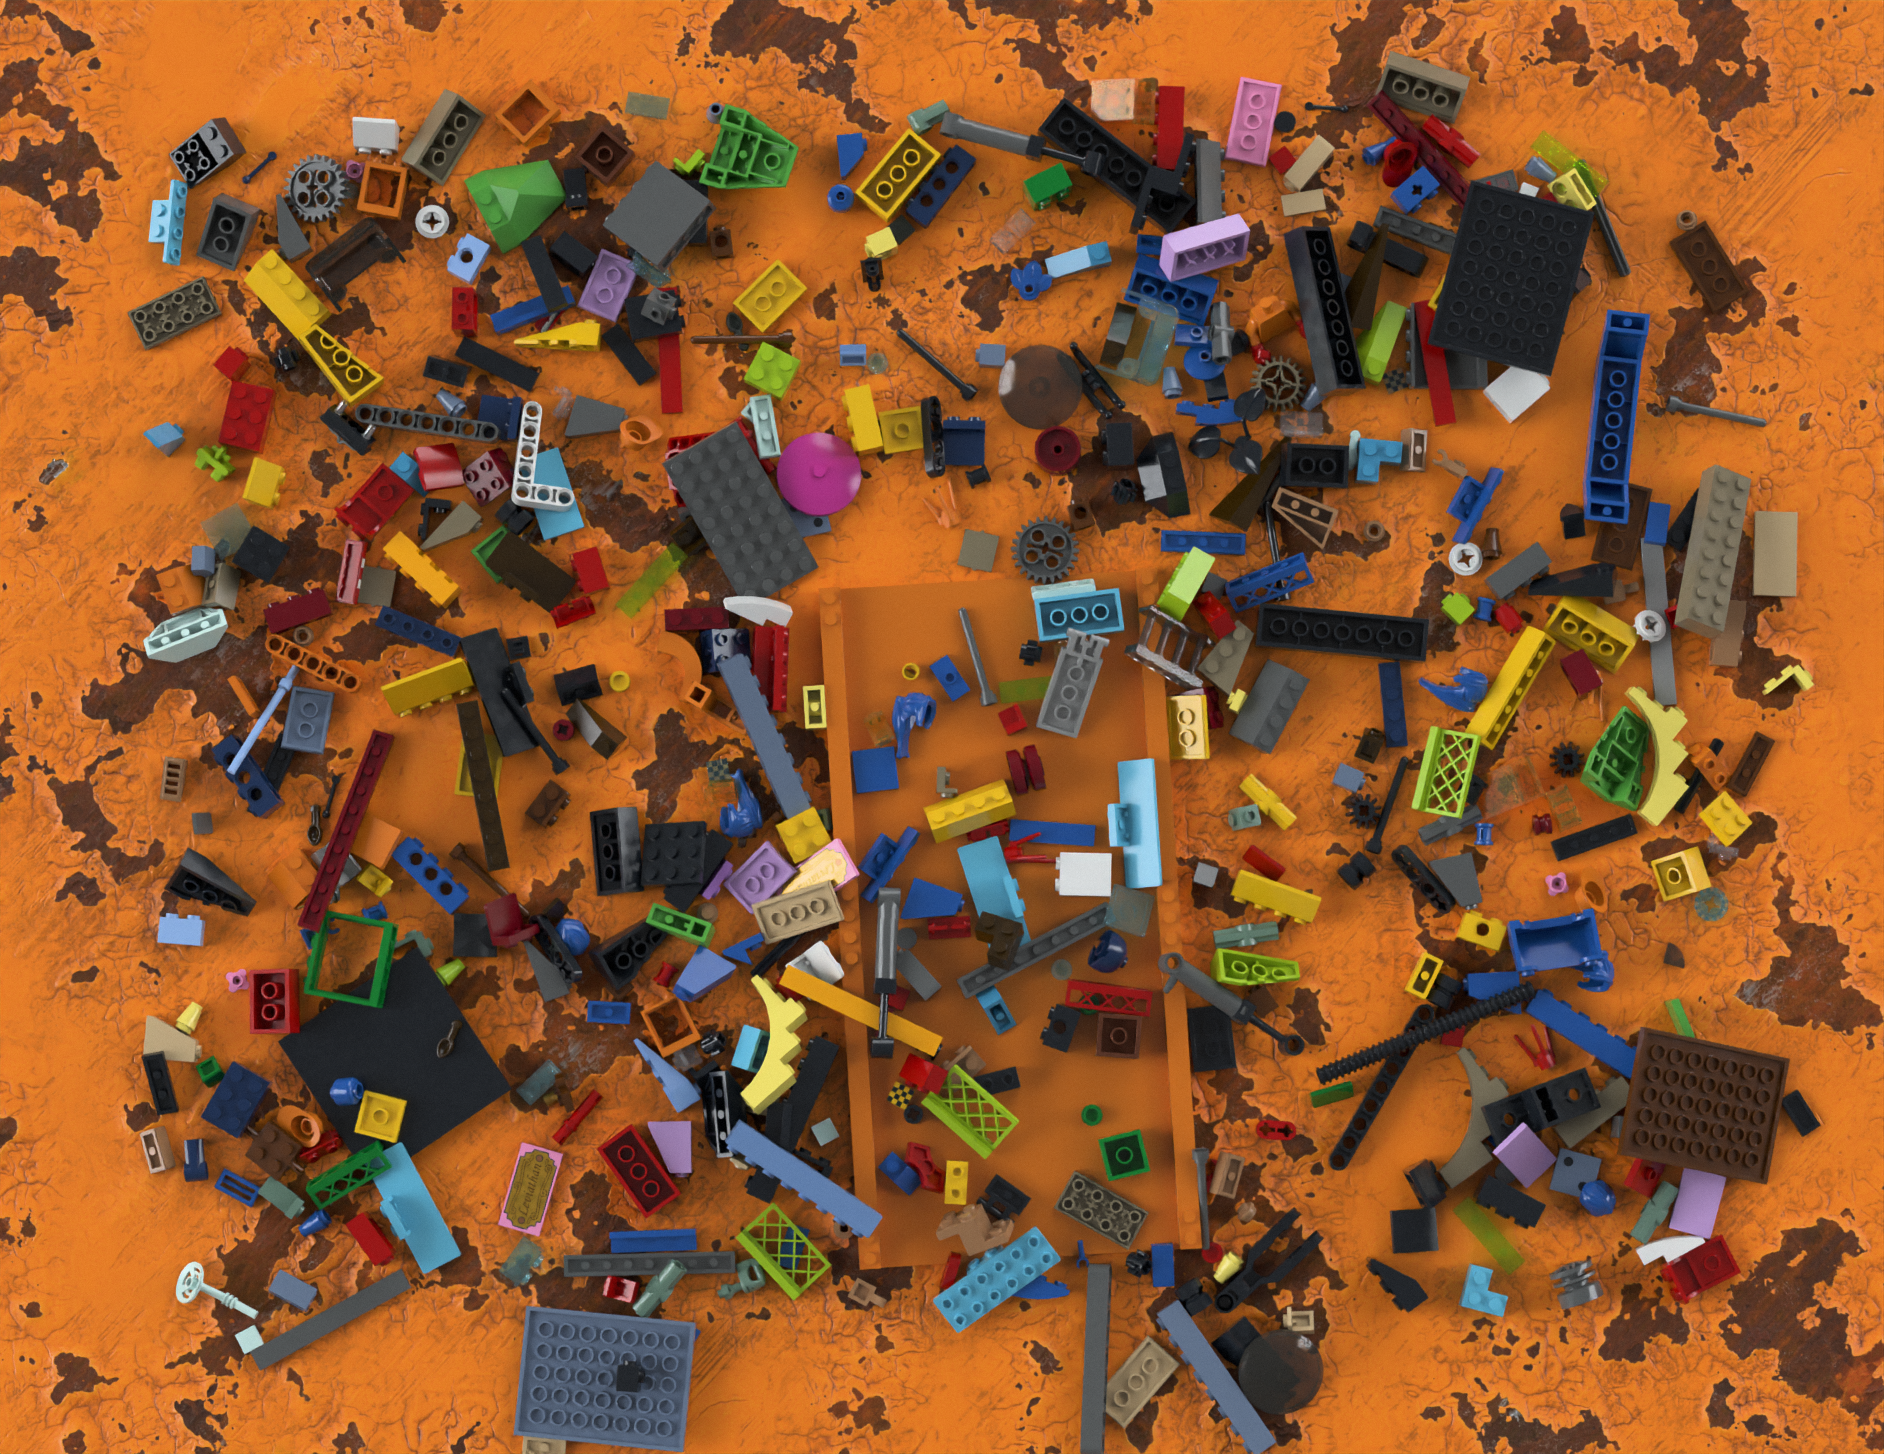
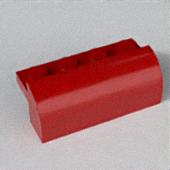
[751,625,790,713]

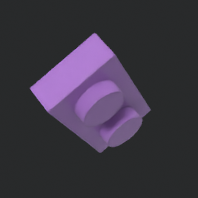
[699,859,733,900]

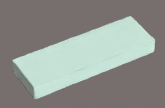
[749,394,781,460]
[1031,578,1096,600]

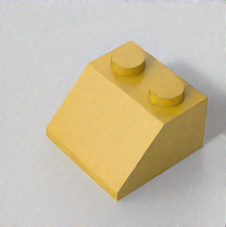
[242,457,286,510]
[1651,846,1711,902]

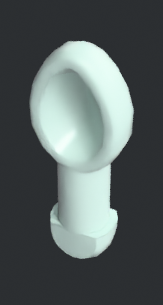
[1348,430,1360,471]

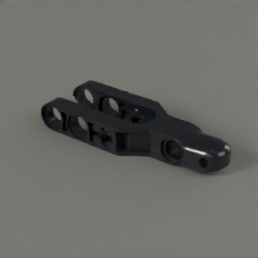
[1214,1207,1324,1313]

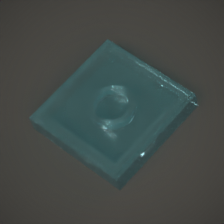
[200,503,252,560]
[1103,884,1155,937]

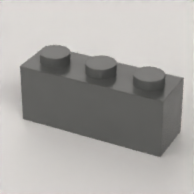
[1484,542,1552,601]

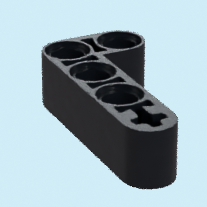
[1346,221,1429,278]

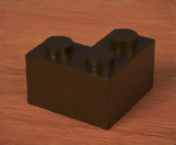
[975,911,1024,971]

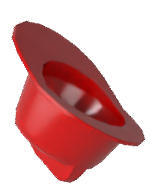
[1382,139,1418,188]

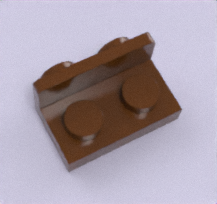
[525,779,571,829]

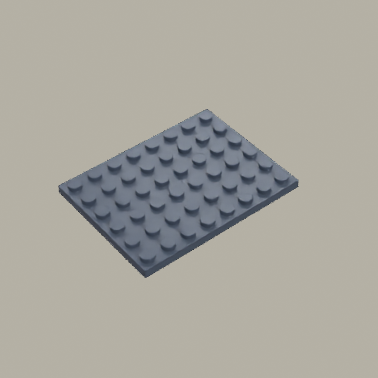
[514,1306,696,1452]

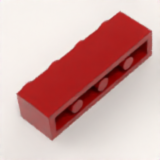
[1152,86,1185,172]

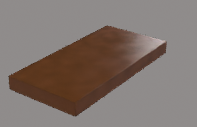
[1669,221,1750,314]
[1590,483,1653,571]

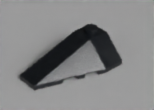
[164,848,257,917]
[588,916,669,990]

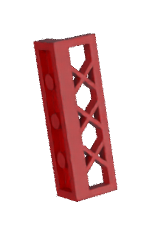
[1065,978,1153,1017]

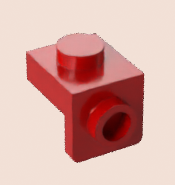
[603,1275,640,1304]

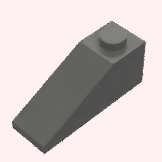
[276,194,313,264]
[523,941,572,1002]

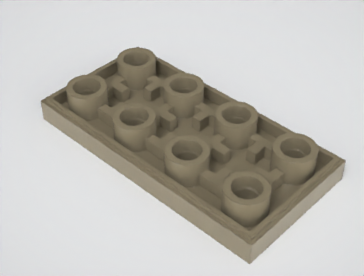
[127,276,222,351]
[1054,1171,1149,1250]

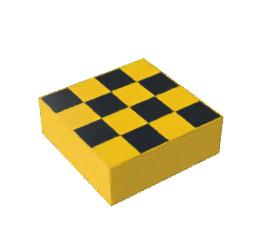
[886,1081,915,1110]

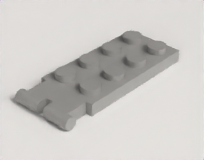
[1036,628,1109,738]

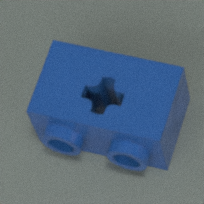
[1390,166,1440,215]

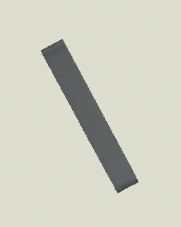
[355,404,501,444]

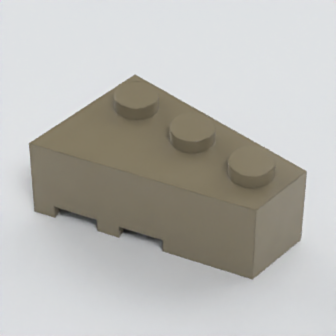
[1196,620,1254,697]

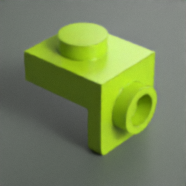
[673,149,706,177]

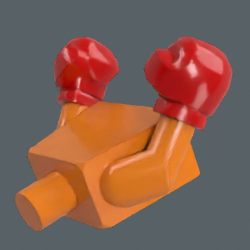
[1245,295,1306,366]

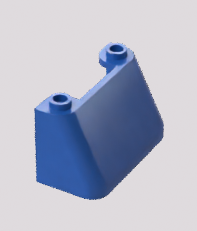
[1506,908,1603,977]

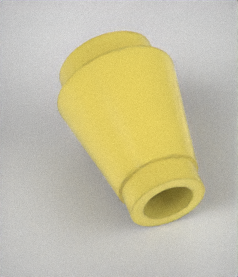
[175,1002,203,1035]
[1214,1251,1243,1284]

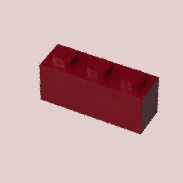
[263,587,334,635]
[664,607,730,633]

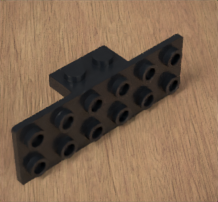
[460,628,540,757]

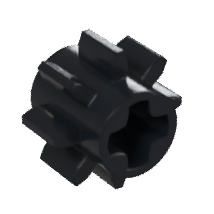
[273,346,301,372]
[1111,479,1138,505]
[1019,640,1043,666]
[700,1029,727,1057]
[1126,1249,1152,1278]

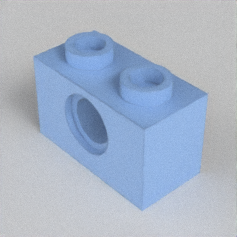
[446,233,491,285]

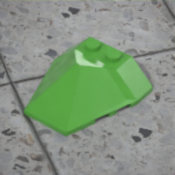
[699,104,799,189]
[464,160,566,254]
[1580,706,1650,811]

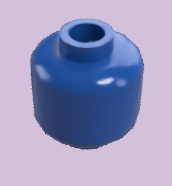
[827,184,855,214]
[330,1077,364,1106]

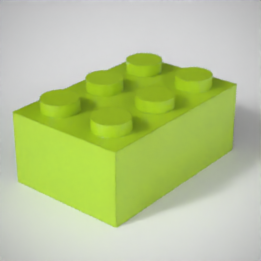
[1156,546,1216,625]

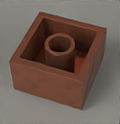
[575,125,635,188]
[1095,1013,1142,1059]

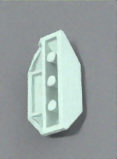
[143,607,228,663]

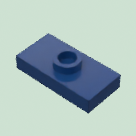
[1174,324,1212,348]
[929,655,970,702]

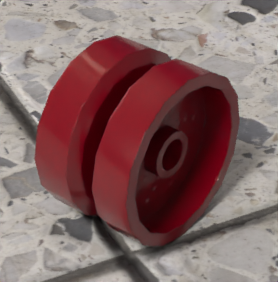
[1035,426,1081,476]
[1005,744,1046,796]

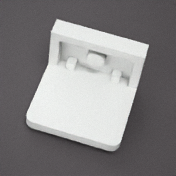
[785,941,844,1001]

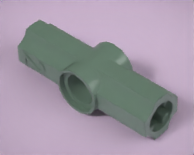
[1213,921,1279,949]
[1629,1180,1679,1245]
[633,1259,687,1318]

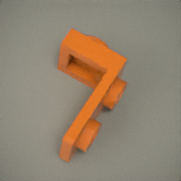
[1685,741,1731,791]

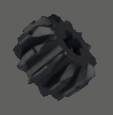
[1549,742,1585,778]
[1345,793,1381,829]

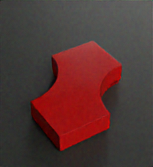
[905,1141,946,1194]

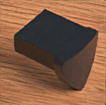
[1231,329,1249,357]
[1560,503,1586,540]
[1456,773,1488,807]
[687,1060,722,1090]

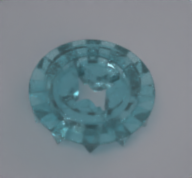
[1694,887,1728,921]

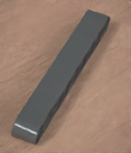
[1080,1264,1112,1454]

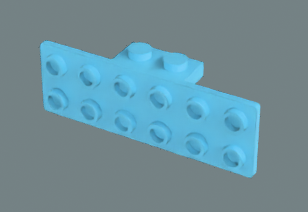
[1107,758,1162,889]
[957,836,1031,948]
[365,1142,461,1274]
[933,1226,1061,1333]

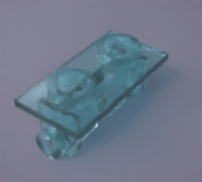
[626,251,671,288]

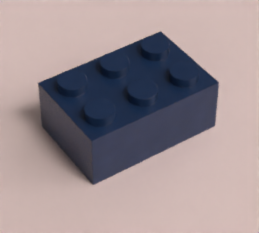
[201,1061,273,1138]

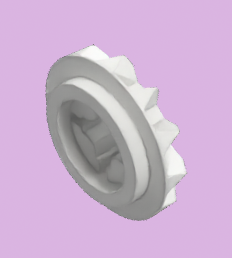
[415,205,449,239]
[1448,542,1483,576]
[1633,610,1666,643]

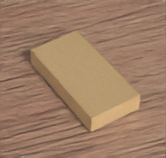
[1281,189,1326,217]

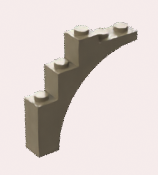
[1438,1047,1509,1189]

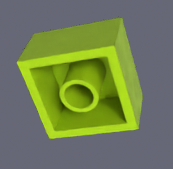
[744,342,801,401]

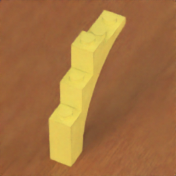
[1624,686,1689,826]
[740,975,808,1115]

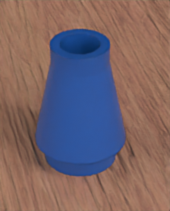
[298,1209,332,1237]

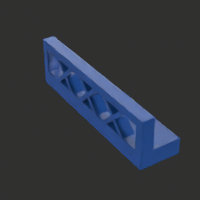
[490,285,576,336]
[1225,552,1314,613]
[609,1228,697,1253]

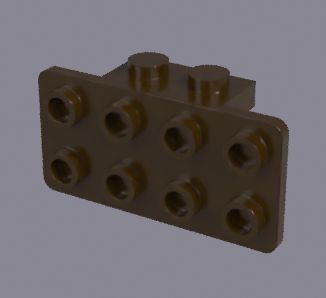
[485,532,575,613]

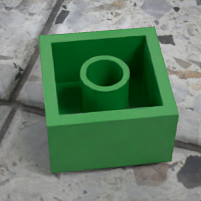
[1023,162,1073,211]
[1097,1129,1150,1181]

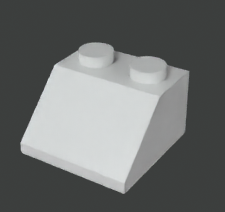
[353,117,400,156]

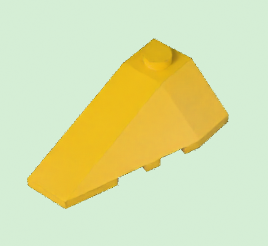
[514,319,602,352]

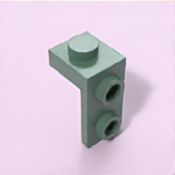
[394,929,434,958]
[258,1176,305,1219]

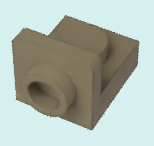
[936,767,958,798]

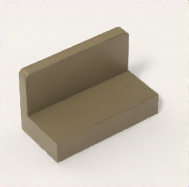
[201,563,241,611]

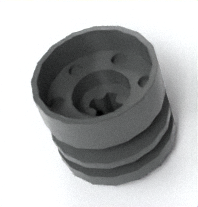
[1549,1259,1604,1309]

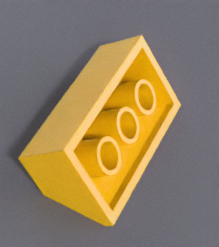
[244,249,332,340]
[1542,596,1640,674]
[923,779,1016,843]
[1230,870,1322,926]

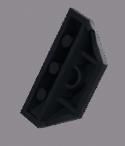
[1136,432,1191,518]
[702,1071,747,1158]

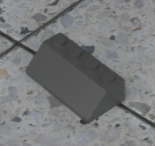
[1194,139,1226,226]
[1228,659,1310,754]

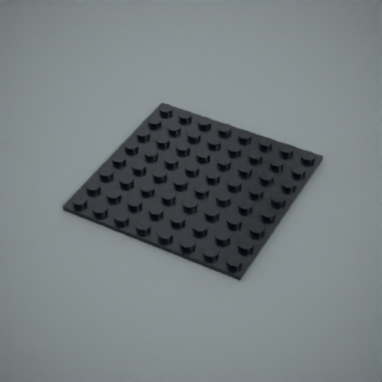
[278,947,512,1184]

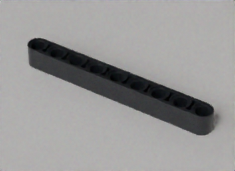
[1328,1004,1434,1171]

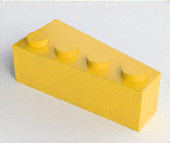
[299,324,384,408]

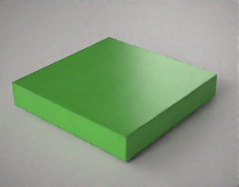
[471,525,509,584]
[1665,998,1695,1038]

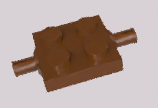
[244,1121,305,1181]

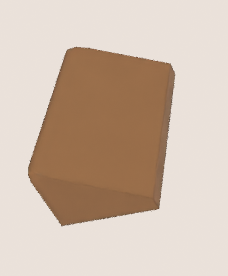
[1399,428,1427,473]
[139,1126,176,1174]
[1209,1151,1245,1199]

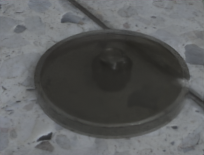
[998,344,1083,429]
[1238,1329,1324,1415]

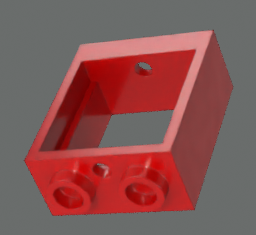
[452,287,478,337]
[345,1211,397,1267]

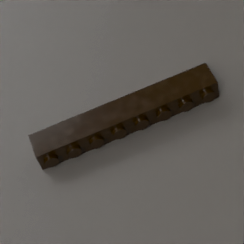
[456,700,510,872]

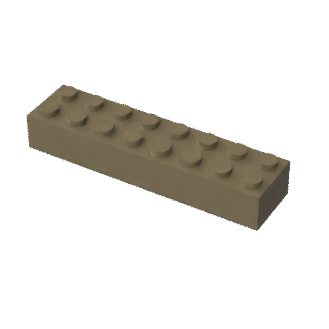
[1674,464,1751,639]

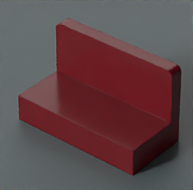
[1560,649,1603,701]

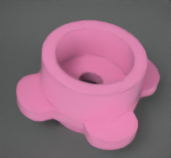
[344,160,365,183]
[1545,872,1569,896]
[226,969,249,993]

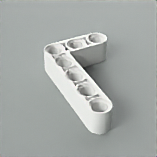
[511,401,574,512]

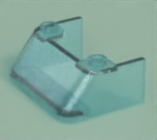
[1095,288,1179,386]

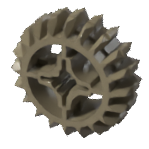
[1250,356,1307,413]

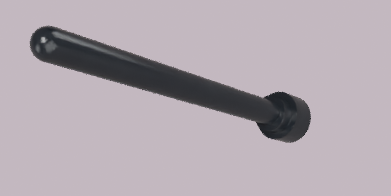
[896,329,978,402]
[1263,500,1291,602]
[502,688,570,776]
[1364,757,1409,855]

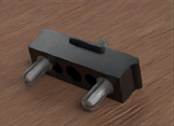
[320,400,376,456]

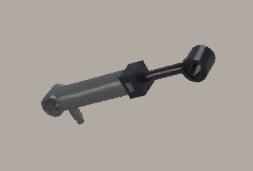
[939,112,1106,178]
[870,887,901,1059]
[1158,952,1304,1056]

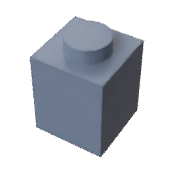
[975,343,1006,369]
[1331,763,1366,793]

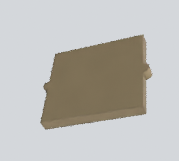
[957,529,999,572]
[358,566,397,608]

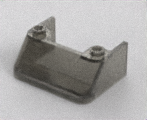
[305,217,406,312]

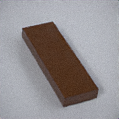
[1726,731,1775,797]

